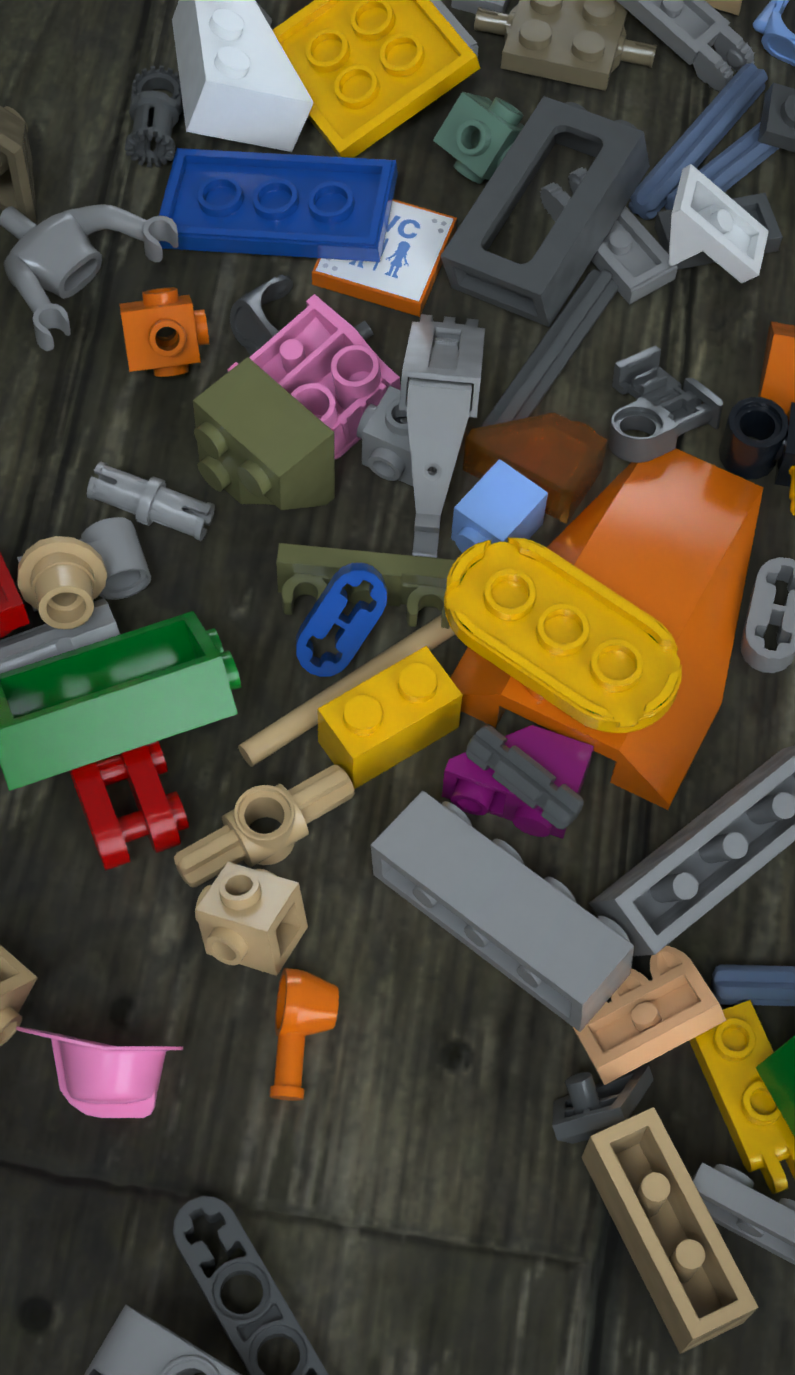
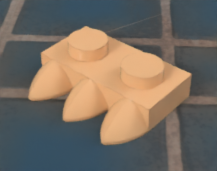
[573,945,727,1085]

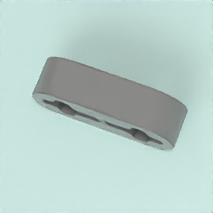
[741,557,795,673]

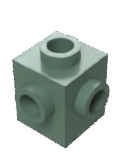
[433,92,524,184]

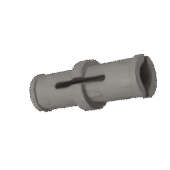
[87,461,215,541]

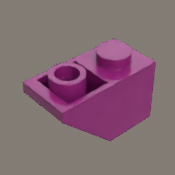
[442,725,594,839]

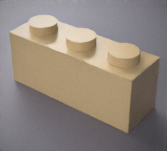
[581,1107,758,1354]

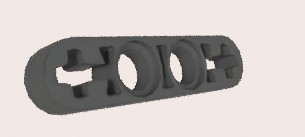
[173,1196,329,1375]

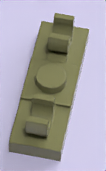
[276,543,456,629]

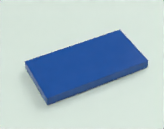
[159,148,398,262]

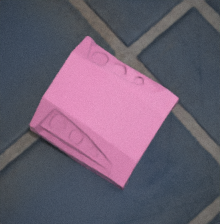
[227,294,401,459]

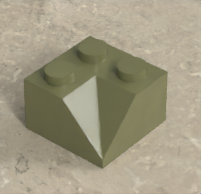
[193,357,335,510]

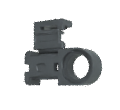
[608,345,723,463]

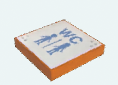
[312,199,457,317]

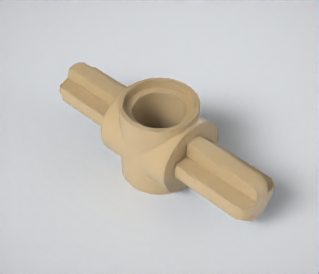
[174,765,355,887]

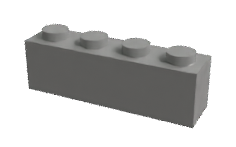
[589,745,795,956]
[371,791,634,1032]

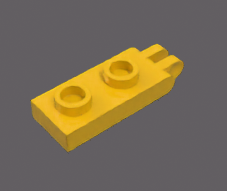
[689,1000,795,1194]

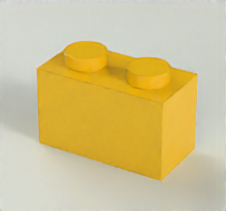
[317,646,463,789]

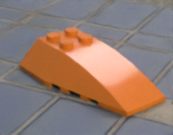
[450,448,764,810]

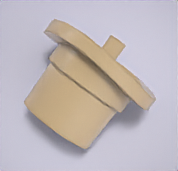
[17,536,107,629]

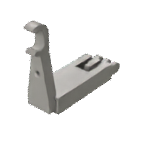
[399,314,485,558]

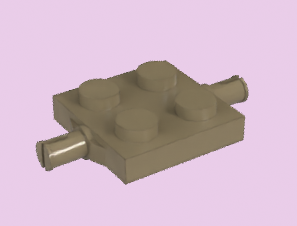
[474,0,657,91]

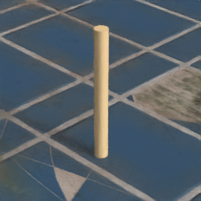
[238,615,455,767]

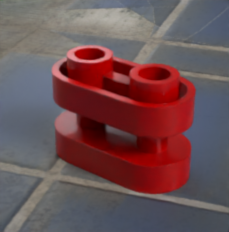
[69,741,189,871]

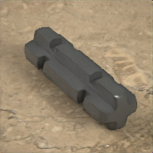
[466,725,584,830]

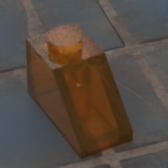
[463,412,608,524]

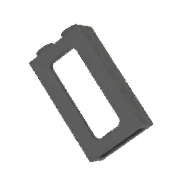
[441,96,650,327]

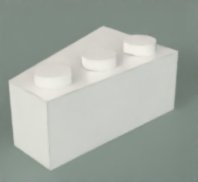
[172,0,314,152]

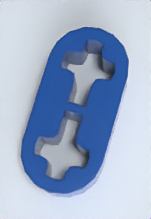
[296,563,387,677]

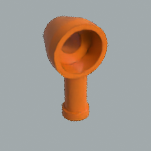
[269,968,339,1101]

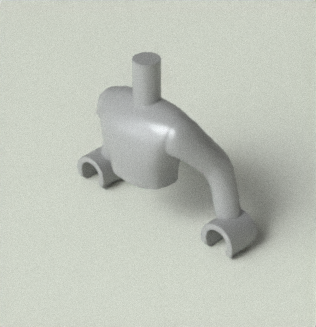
[0,204,179,351]

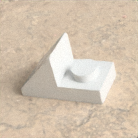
[668,164,769,284]

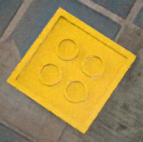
[272,0,481,158]

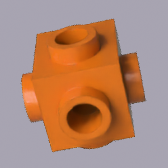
[119,287,209,377]

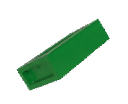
[0,611,241,791]

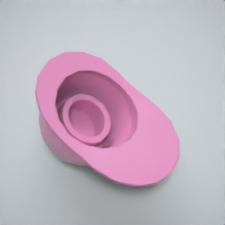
[16,1026,183,1118]

